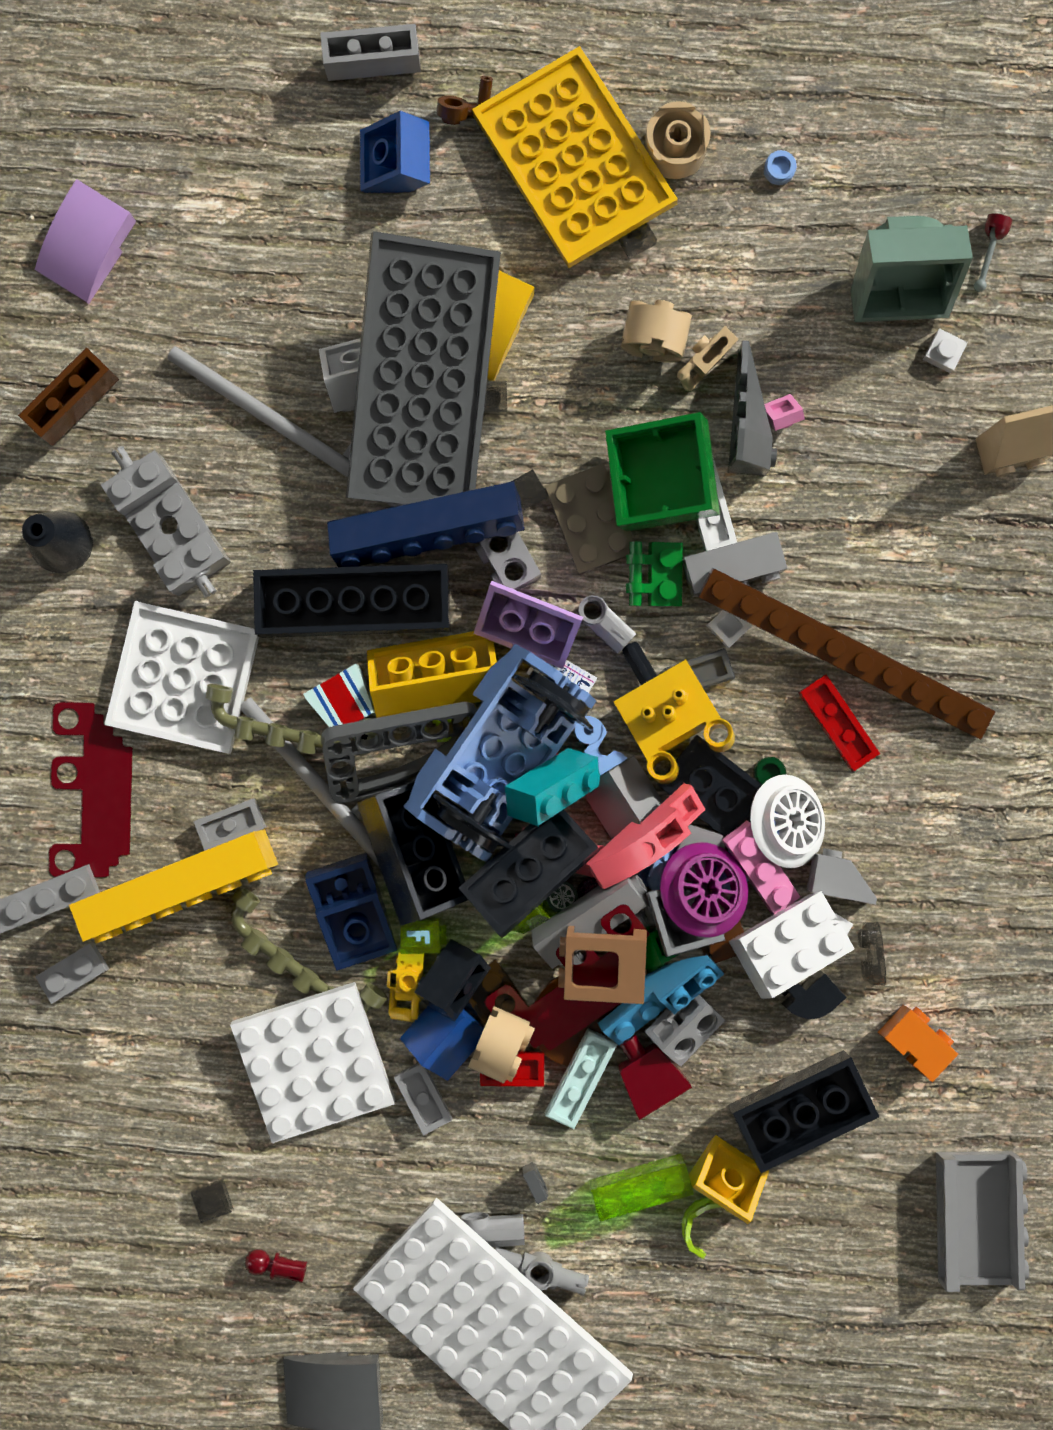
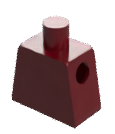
[618,1034,692,1120]

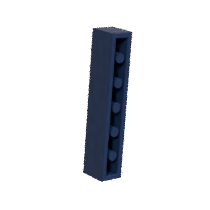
[327,481,525,567]

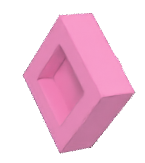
[764,394,805,431]

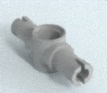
[495,1247,589,1296]

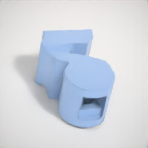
[574,716,628,776]

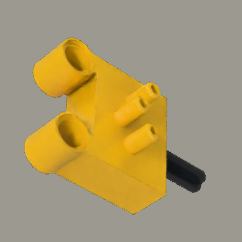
[613,642,735,784]

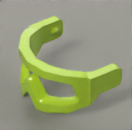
[681,1197,728,1259]

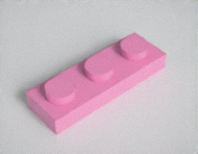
[722,821,800,915]

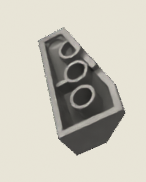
[728,340,777,476]

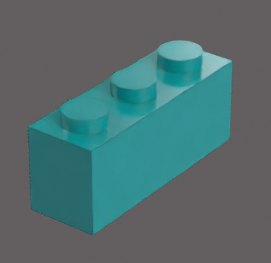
[505,748,600,826]

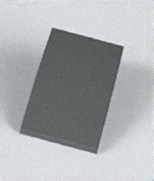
[283,1352,383,1430]

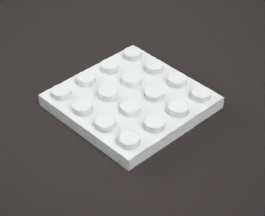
[104,601,259,754]
[230,982,395,1143]

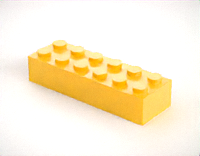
[69,829,278,944]

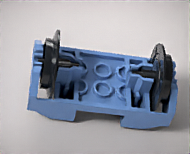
[404,644,596,862]

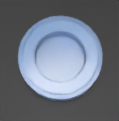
[764,150,797,185]

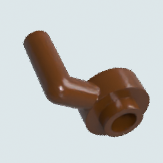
[436,76,493,125]

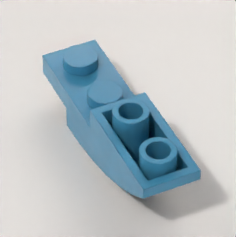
[598,955,725,1045]

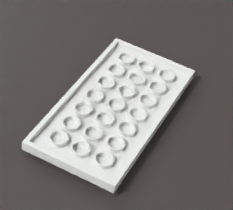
[353,1198,633,1430]

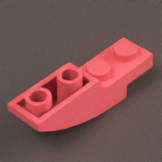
[586,783,705,889]

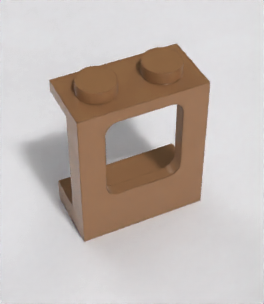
[558,926,647,1004]

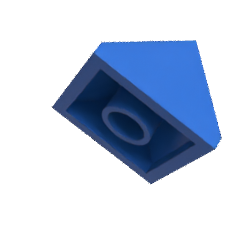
[400,1006,485,1081]

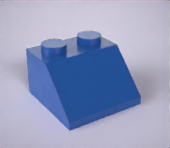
[360,110,430,193]

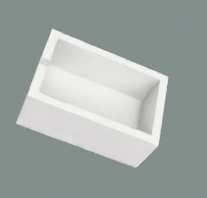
[729,891,854,999]

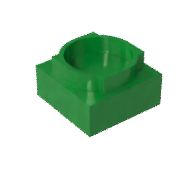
[605,412,720,532]

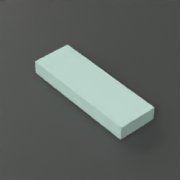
[544,1028,617,1129]

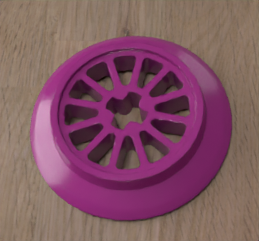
[660,842,748,938]

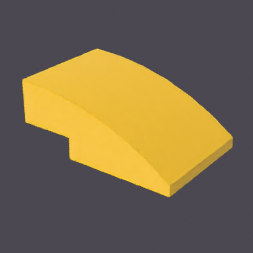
[487,270,534,383]

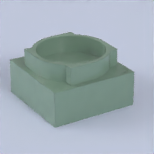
[850,216,973,322]

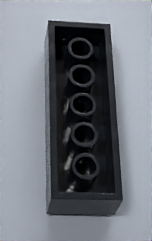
[253,564,451,638]

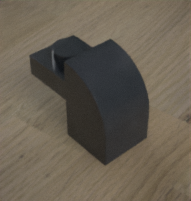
[781,970,847,1019]

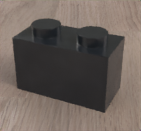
[414,939,491,1022]

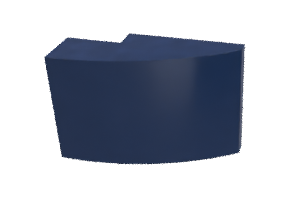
[305,852,398,971]

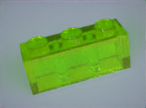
[589,1153,694,1222]

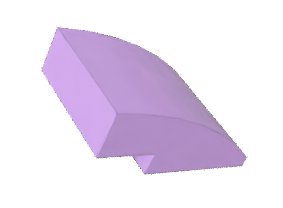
[35,179,136,304]

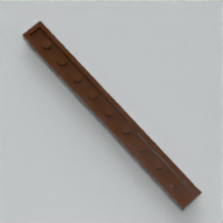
[698,568,996,740]

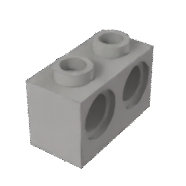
[475,532,541,591]
[645,994,725,1067]

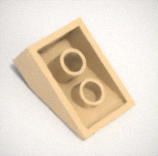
[976,405,1053,477]

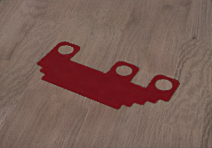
[49,702,133,877]
[485,904,650,1050]

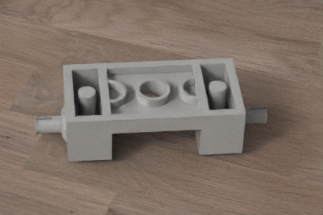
[101,446,231,598]

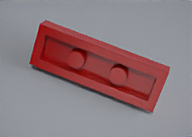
[798,674,881,772]

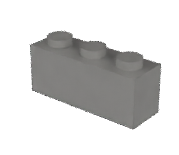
[320,24,421,81]
[682,532,787,601]

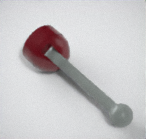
[974,213,1013,292]

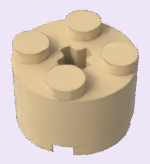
[644,101,711,179]
[621,300,692,363]
[468,1006,535,1083]

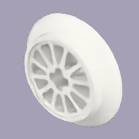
[750,775,825,868]

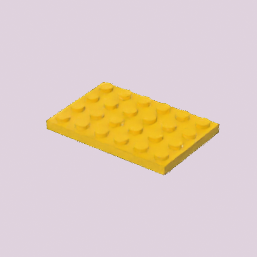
[472,46,678,268]

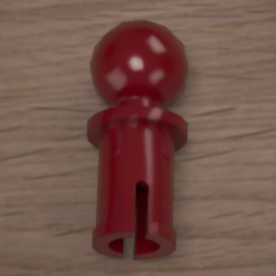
[245,1249,307,1283]

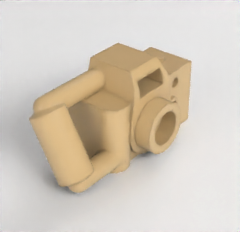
[677,326,739,391]

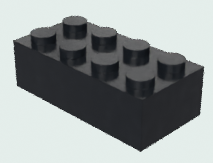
[356,782,468,925]
[728,1050,879,1173]

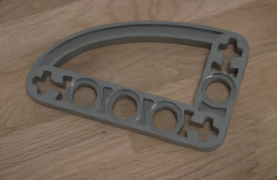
[320,702,478,803]

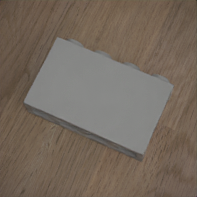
[936,1151,1029,1292]

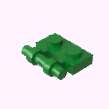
[626,541,683,607]

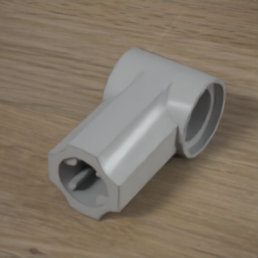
[578,595,636,654]
[460,1212,525,1247]

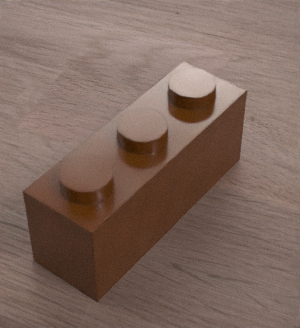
[18,347,119,446]

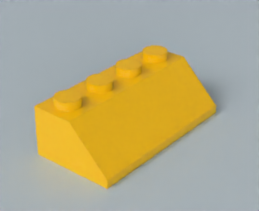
[367,631,497,718]

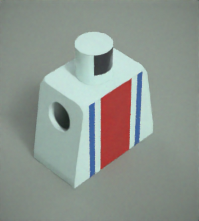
[303,664,376,740]

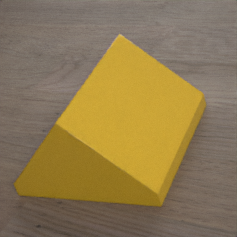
[688,1135,769,1224]

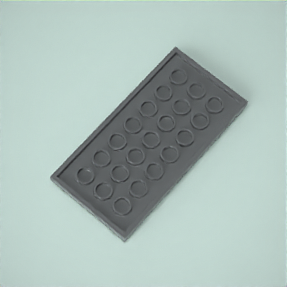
[346,231,501,504]

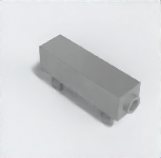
[532,875,649,969]

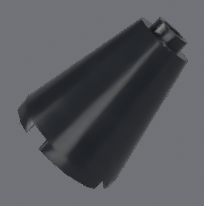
[22,510,93,574]

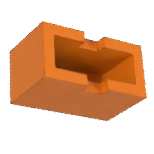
[877,1005,958,1083]

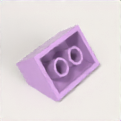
[473,581,583,669]

